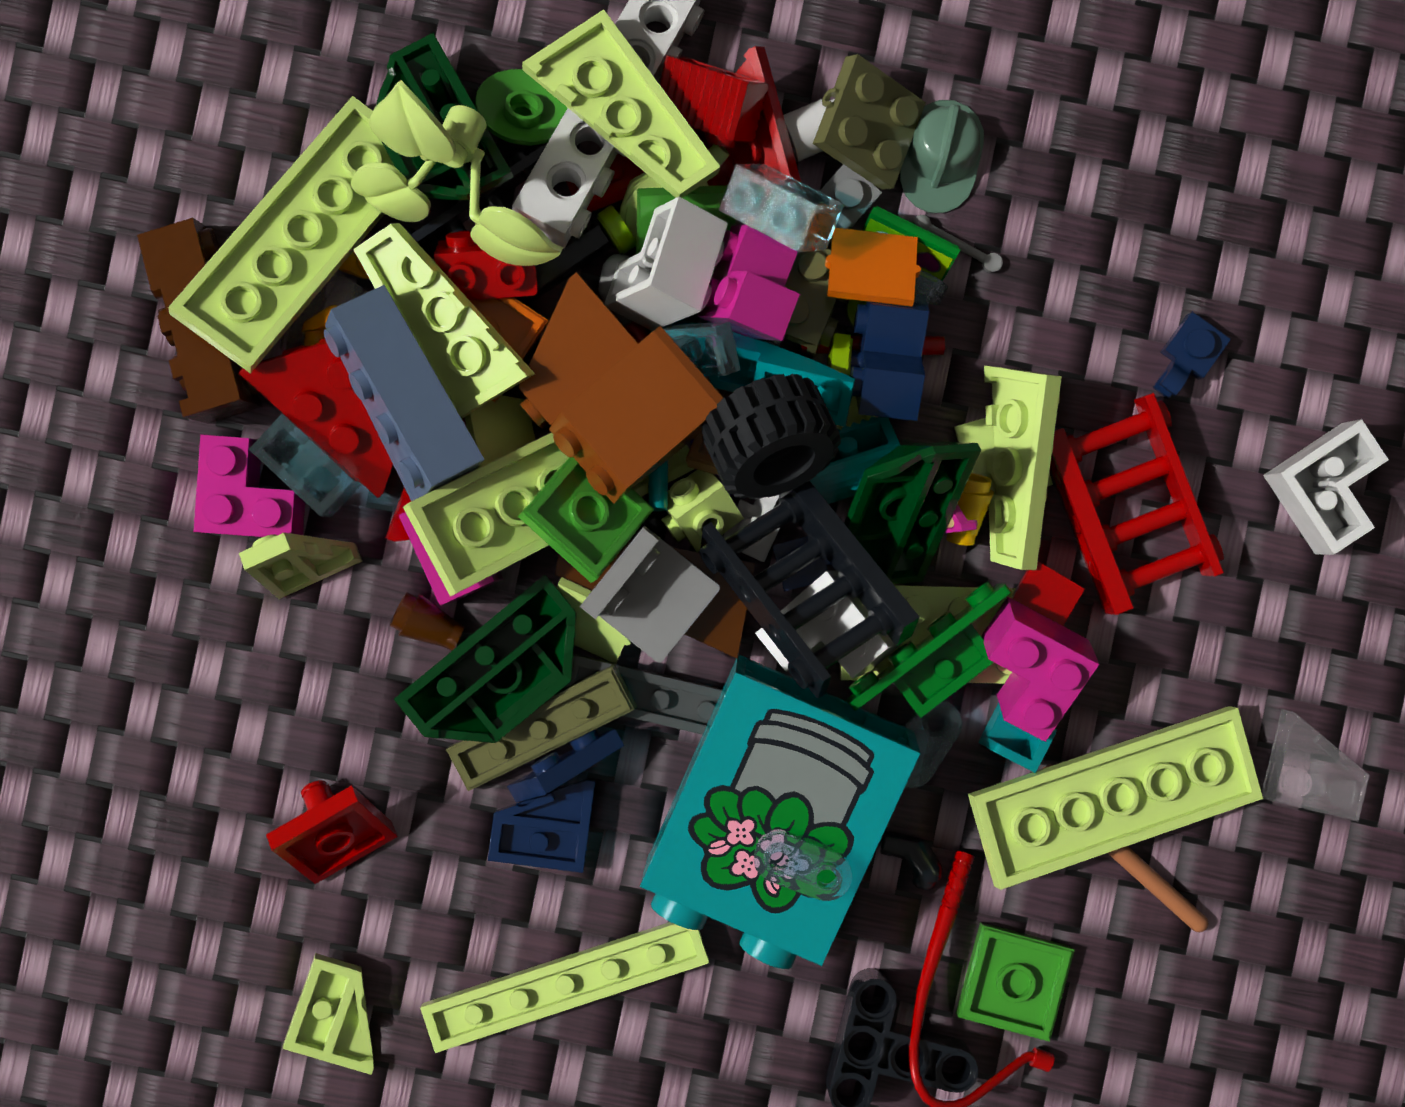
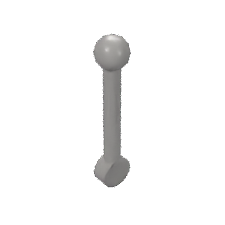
[913,215,1003,273]

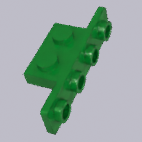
[846,581,1012,718]

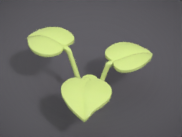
[351,80,563,266]

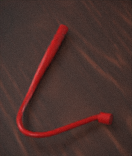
[909,851,1055,1107]

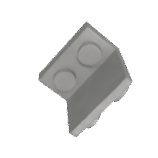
[580,525,720,663]

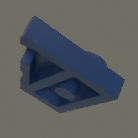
[507,729,625,803]
[488,778,596,873]

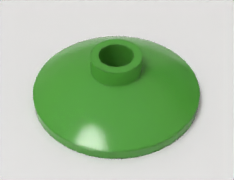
[475,69,567,146]

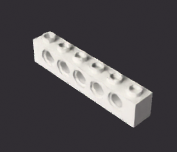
[512,0,705,249]

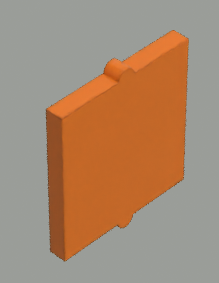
[825,227,921,307]

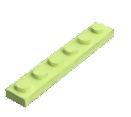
[420,922,709,1053]

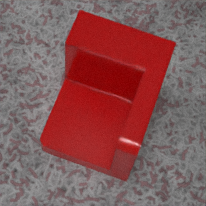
[1011,561,1085,626]

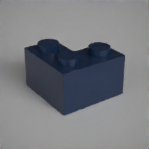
[850,294,930,421]

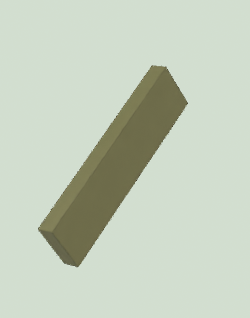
[446,664,637,791]

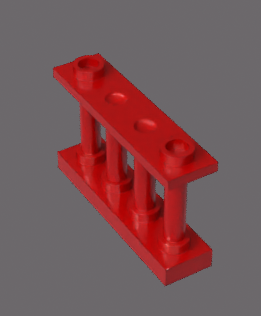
[1050,393,1224,615]

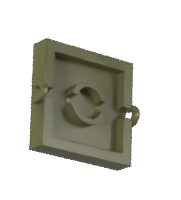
[813,54,926,190]

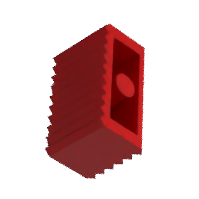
[659,55,769,148]

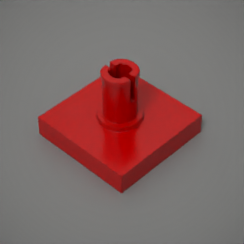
[266,780,398,884]

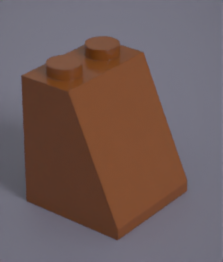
[519,272,638,429]
[549,326,723,504]

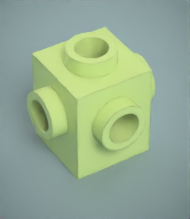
[661,470,744,552]

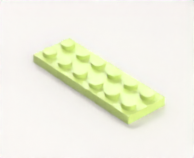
[168,96,395,374]
[403,433,694,597]
[968,706,1263,890]

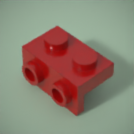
[434,231,538,300]

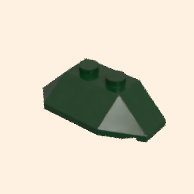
[376,33,513,200]
[844,442,981,585]
[394,575,577,743]

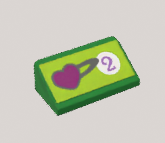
[862,206,961,286]

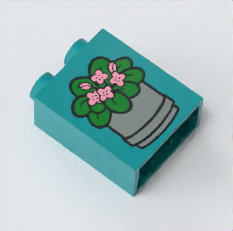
[640,654,920,969]

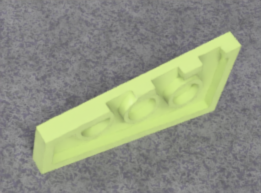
[522,9,720,198]
[353,223,535,419]
[984,366,1062,570]

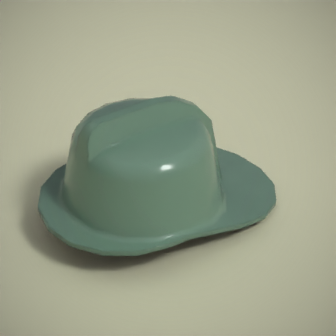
[900,100,984,213]

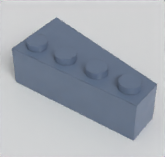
[324,285,485,501]

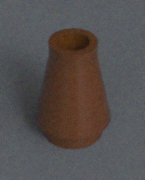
[389,592,465,651]

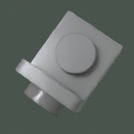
[808,164,882,236]

